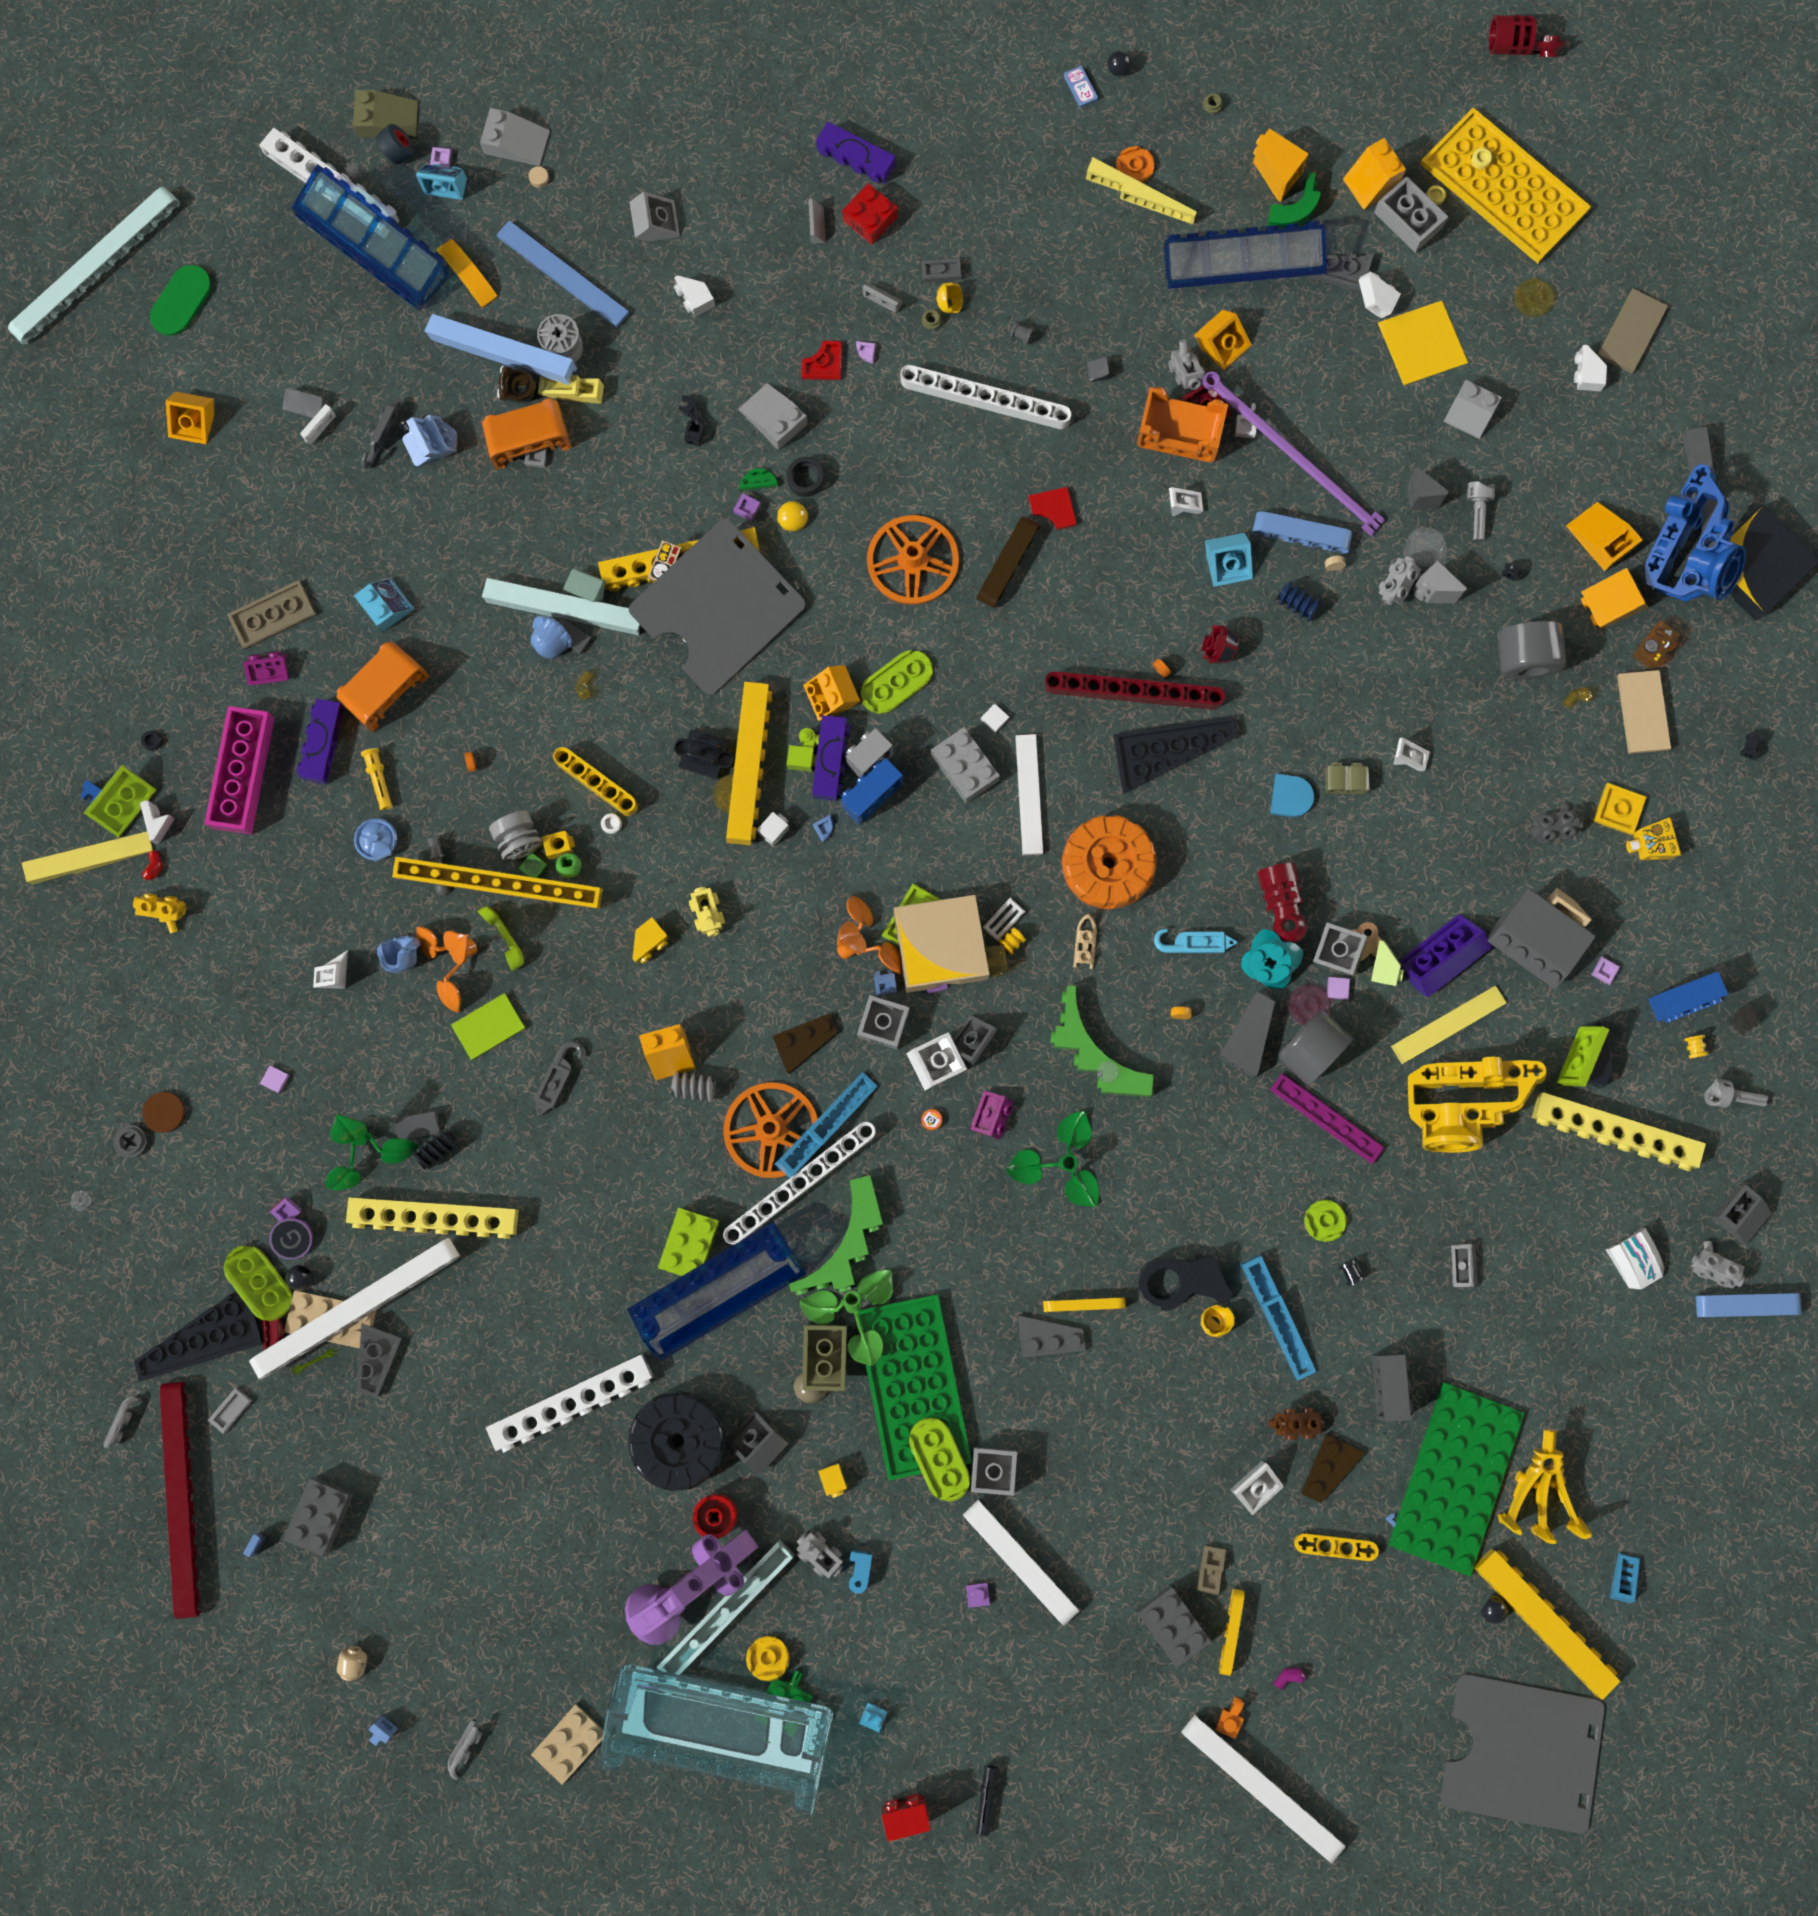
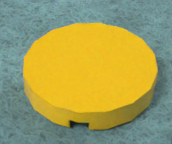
[746,1636,790,1681]

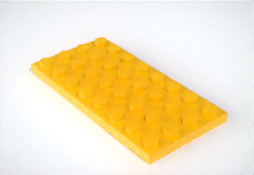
[1420,108,1591,264]

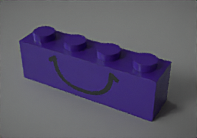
[816,121,896,184]
[297,698,345,785]
[812,715,850,801]

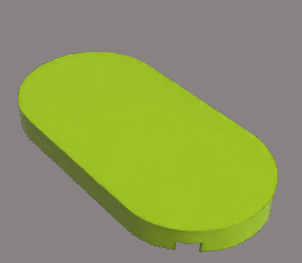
[861,650,933,714]
[224,1245,292,1321]
[909,1418,970,1502]

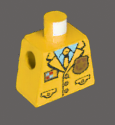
[1626,818,1681,861]

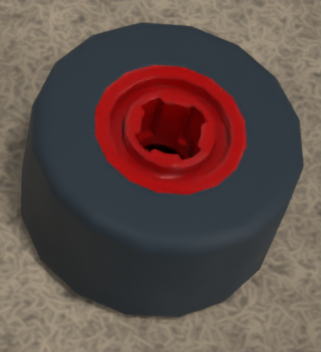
[376,124,414,164]

